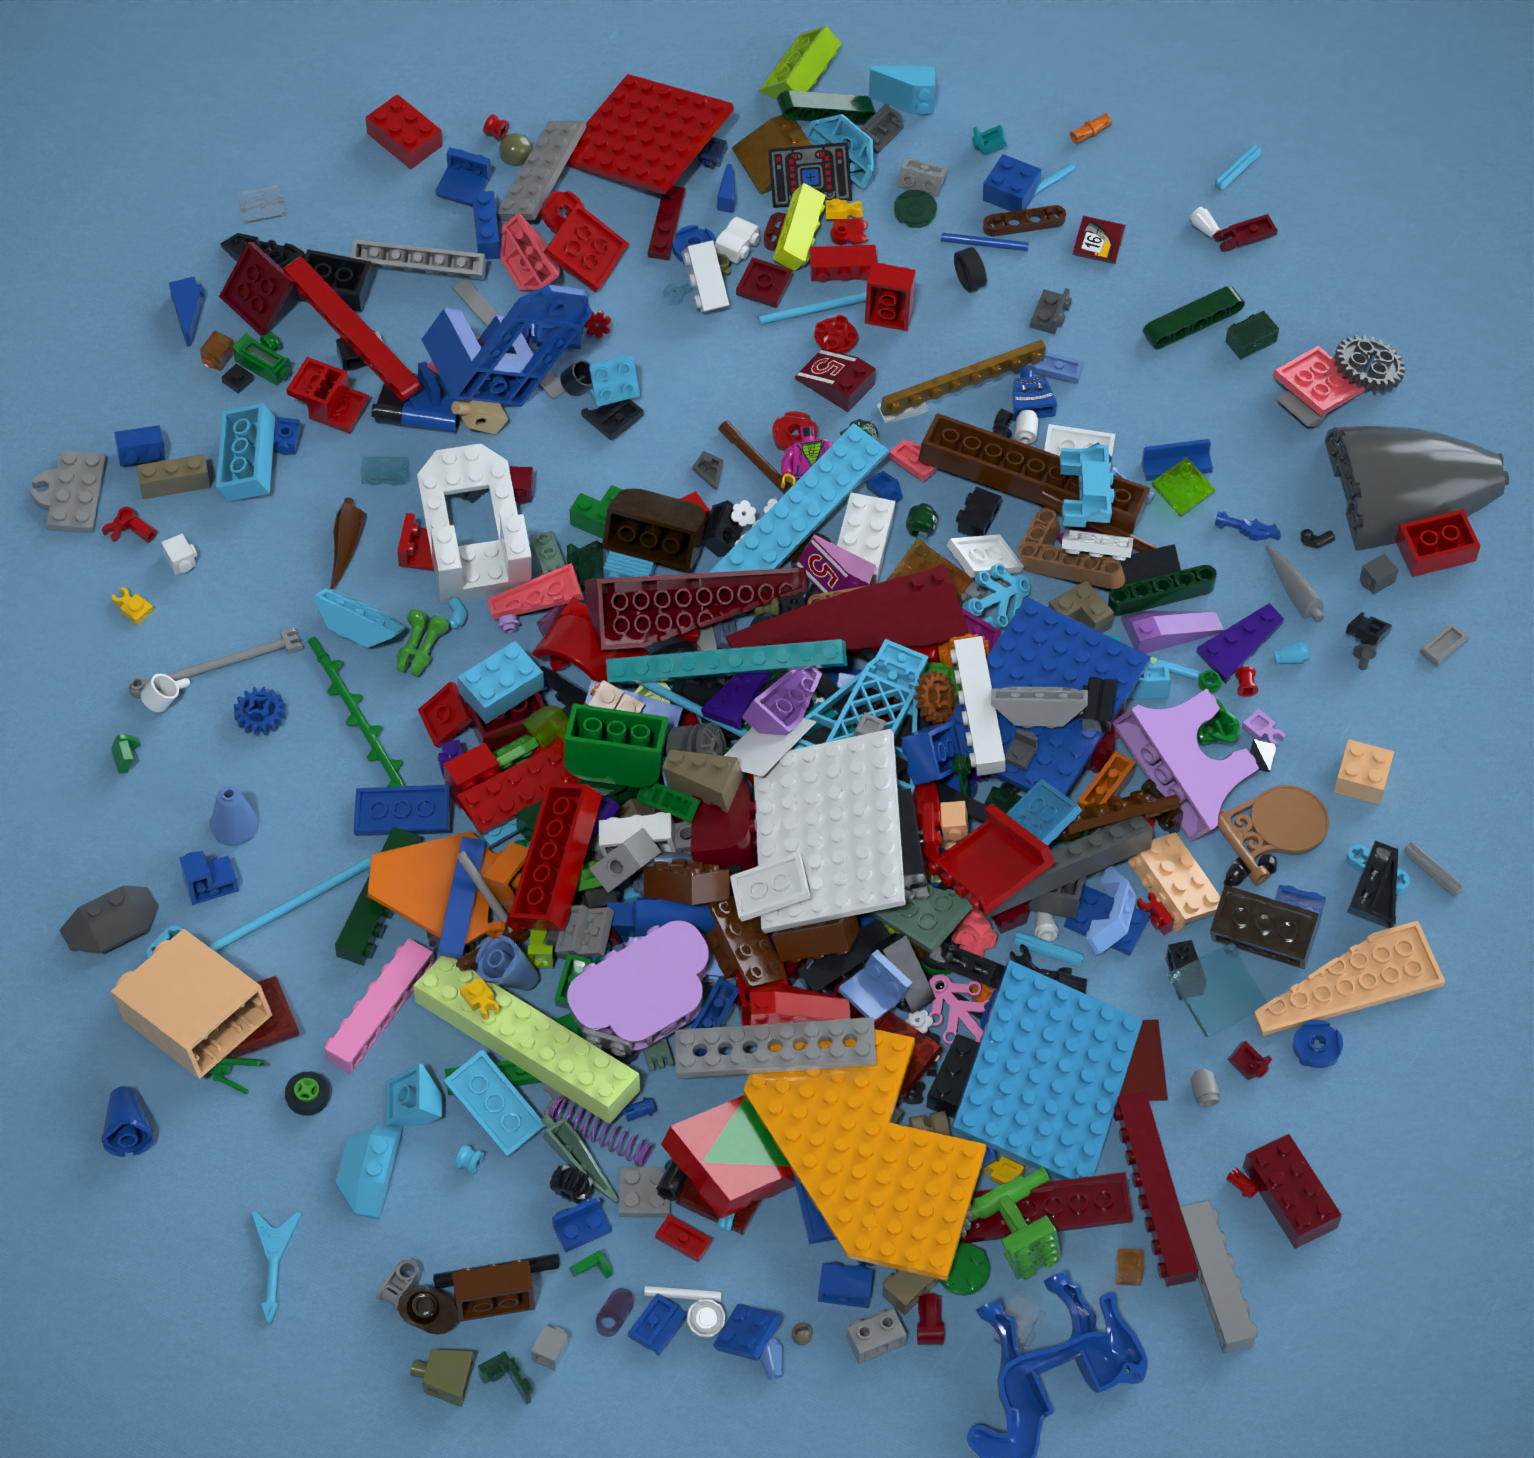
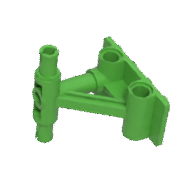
[970,1166,1062,1280]

